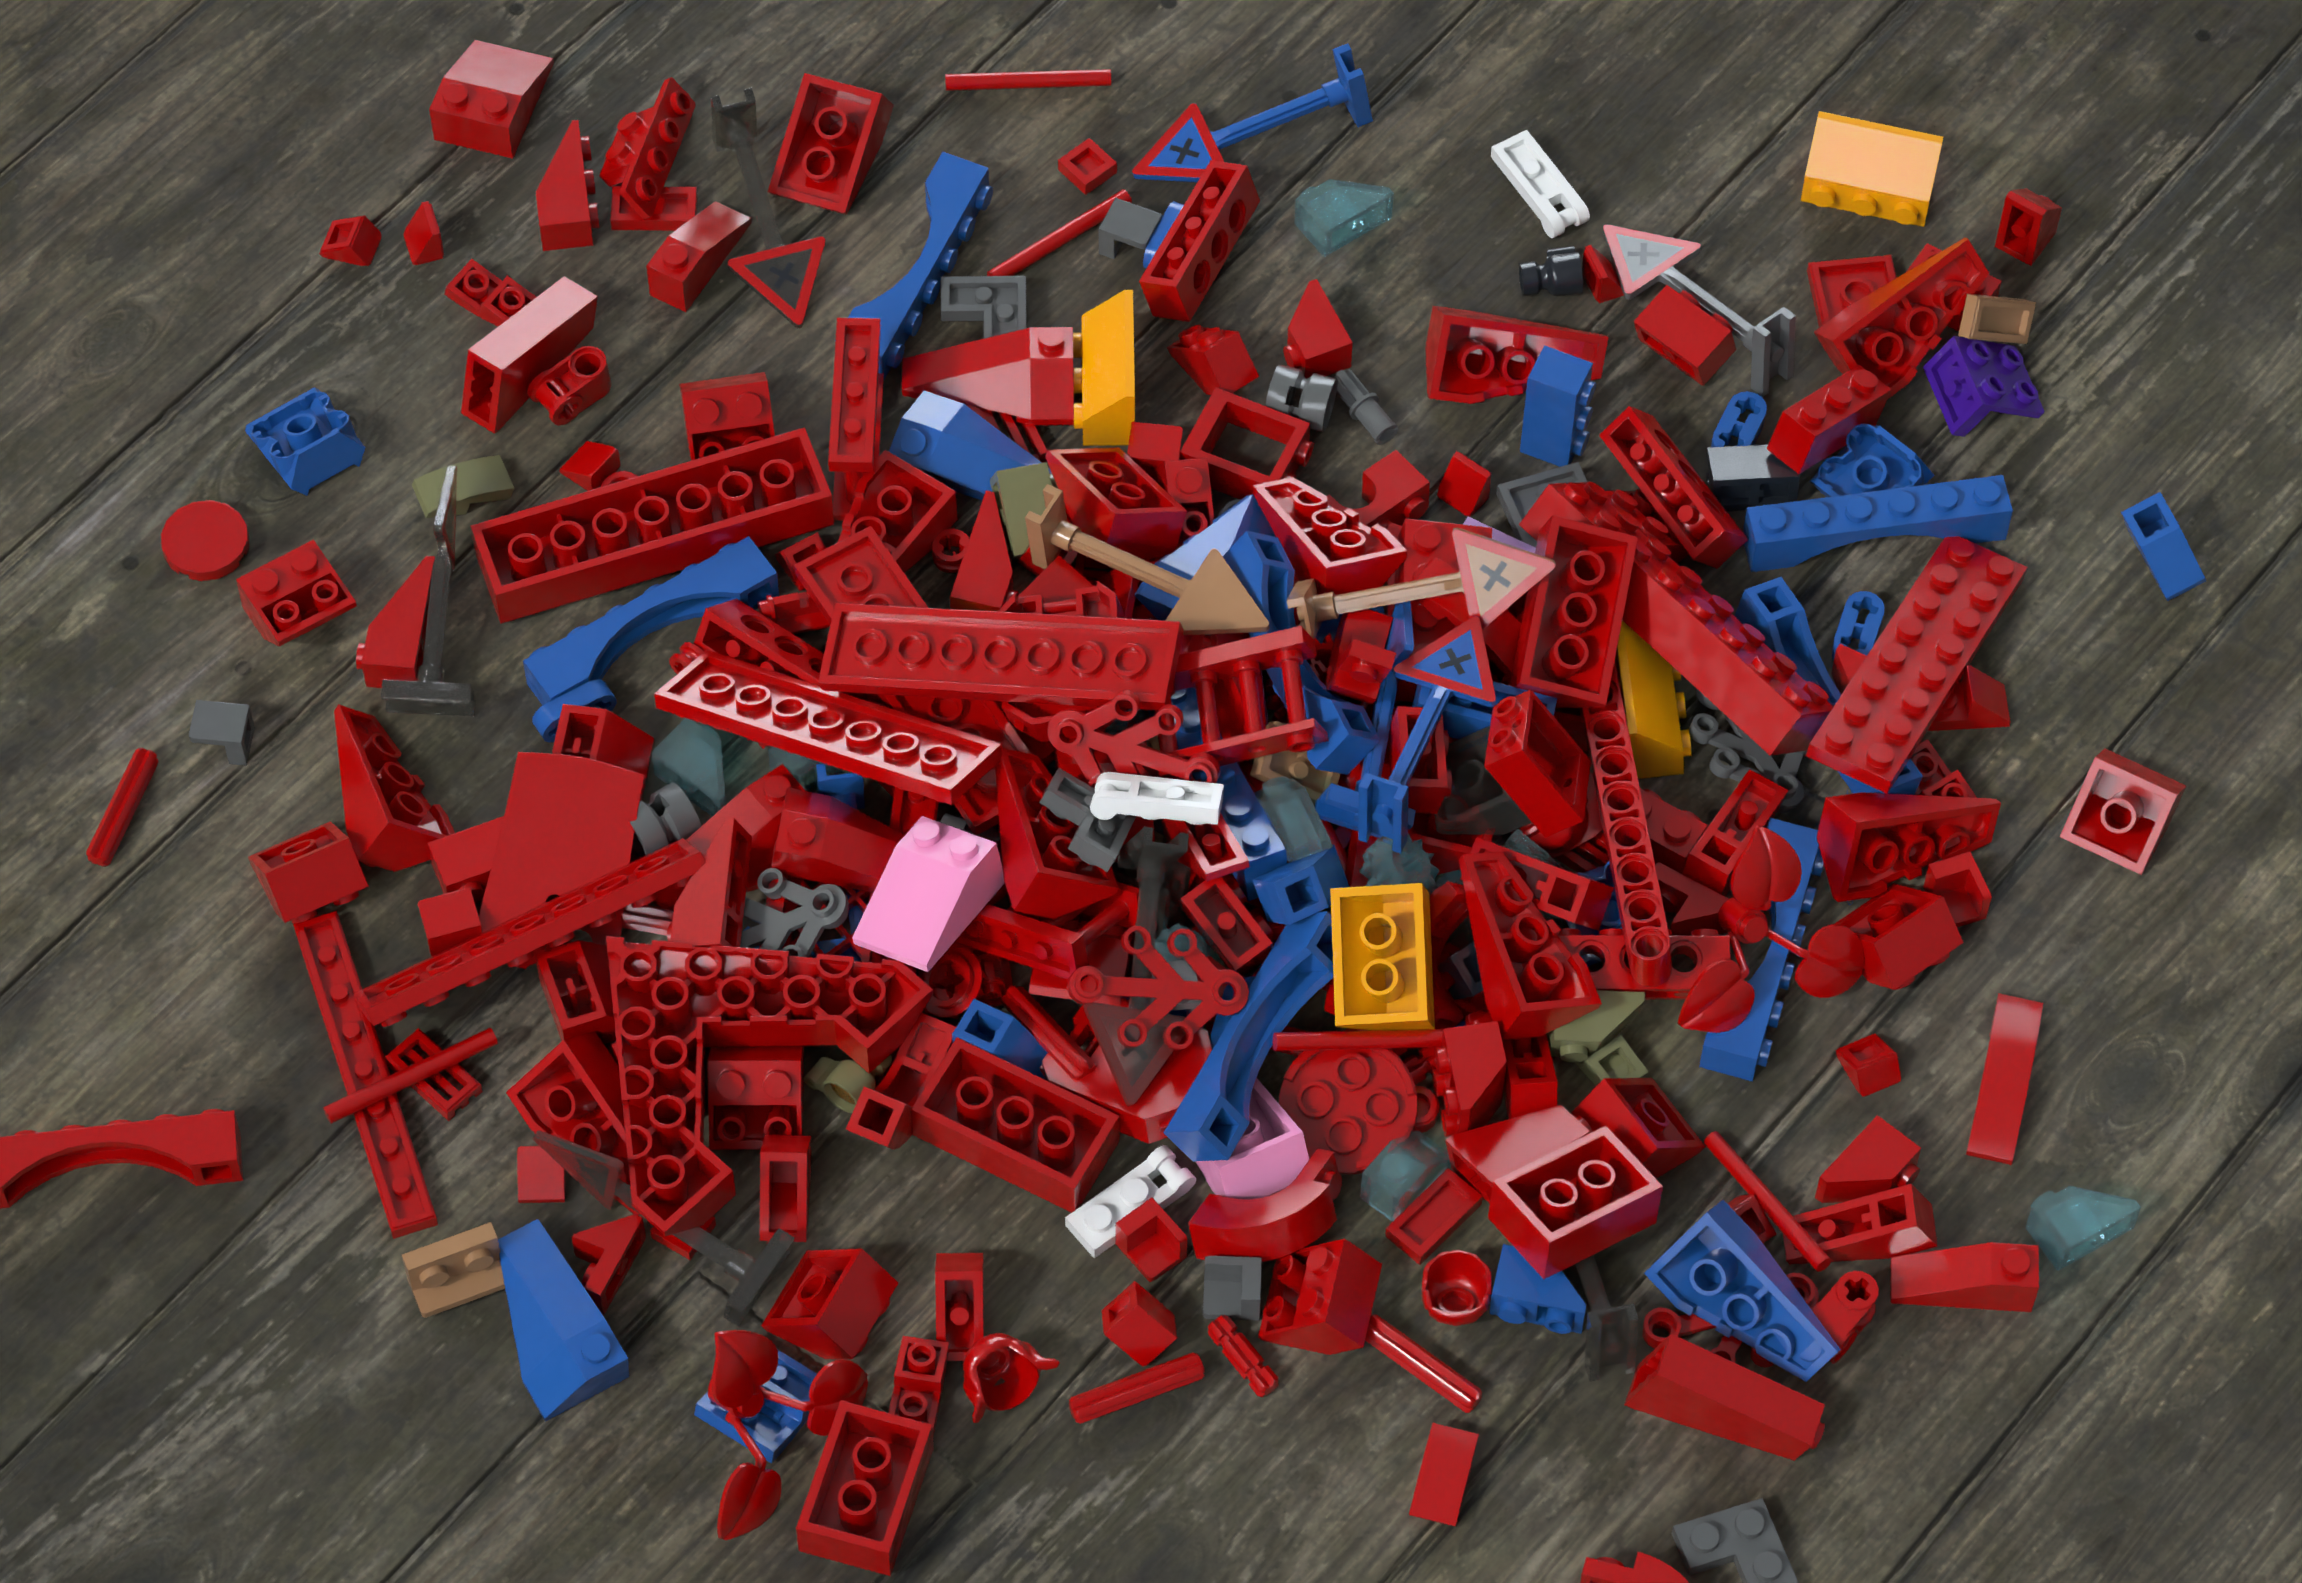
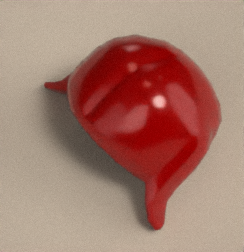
[963,1333,1060,1423]

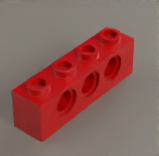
[1139,160,1260,322]
[1599,406,1748,569]
[694,598,867,700]
[1558,928,1730,1000]

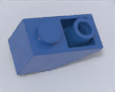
[2121,492,2206,601]
[1252,844,1349,925]
[952,999,1047,1080]
[1489,1244,1586,1334]

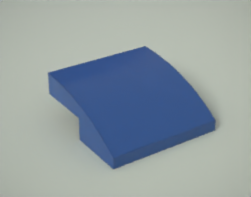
[694,1349,817,1464]

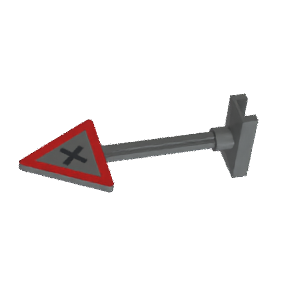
[1603,225,1796,397]

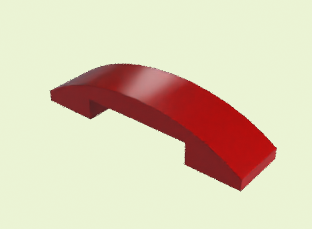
[1415,557,1521,685]
[1966,993,2043,1165]

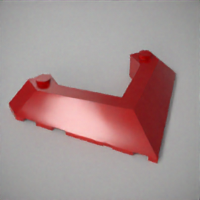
[606,936,933,1237]

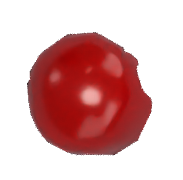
[1422,1249,1492,1326]

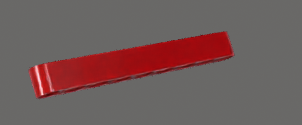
[1580,662,1672,987]

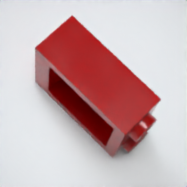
[1180,387,1314,499]
[1484,689,1591,838]

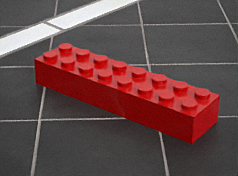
[471,427,834,624]
[1519,481,1834,756]

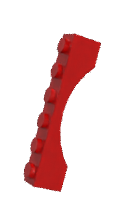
[0,1109,243,1209]

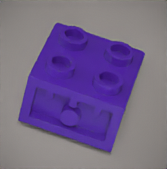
[1923,336,2045,437]

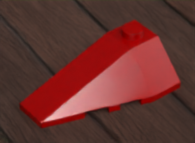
[1814,238,1989,400]
[1425,306,1608,404]
[902,327,1074,425]
[837,450,957,573]
[1253,477,1407,595]
[334,704,455,872]
[995,748,1119,919]
[652,764,806,910]
[771,788,905,893]
[1817,792,2001,902]
[1459,851,1602,1040]
[506,1031,641,1216]

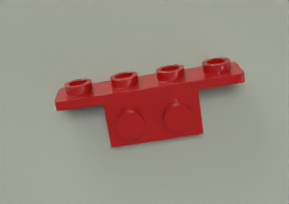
[599,77,696,219]

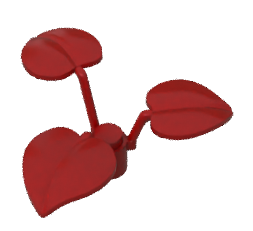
[1677,825,1865,1033]
[708,1330,868,1540]

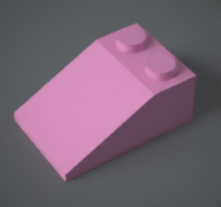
[852,816,1005,972]
[1196,1078,1309,1200]

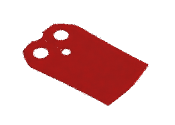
[479,752,644,969]

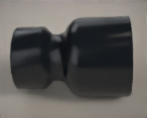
[1519,246,1583,296]

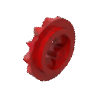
[921,947,988,1019]

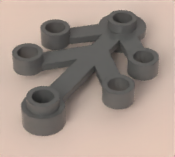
[1688,689,1808,813]
[740,868,849,957]

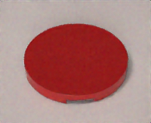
[1279,1049,1418,1175]

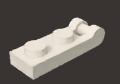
[1491,130,1590,238]
[1090,772,1224,825]
[1065,1145,1196,1258]

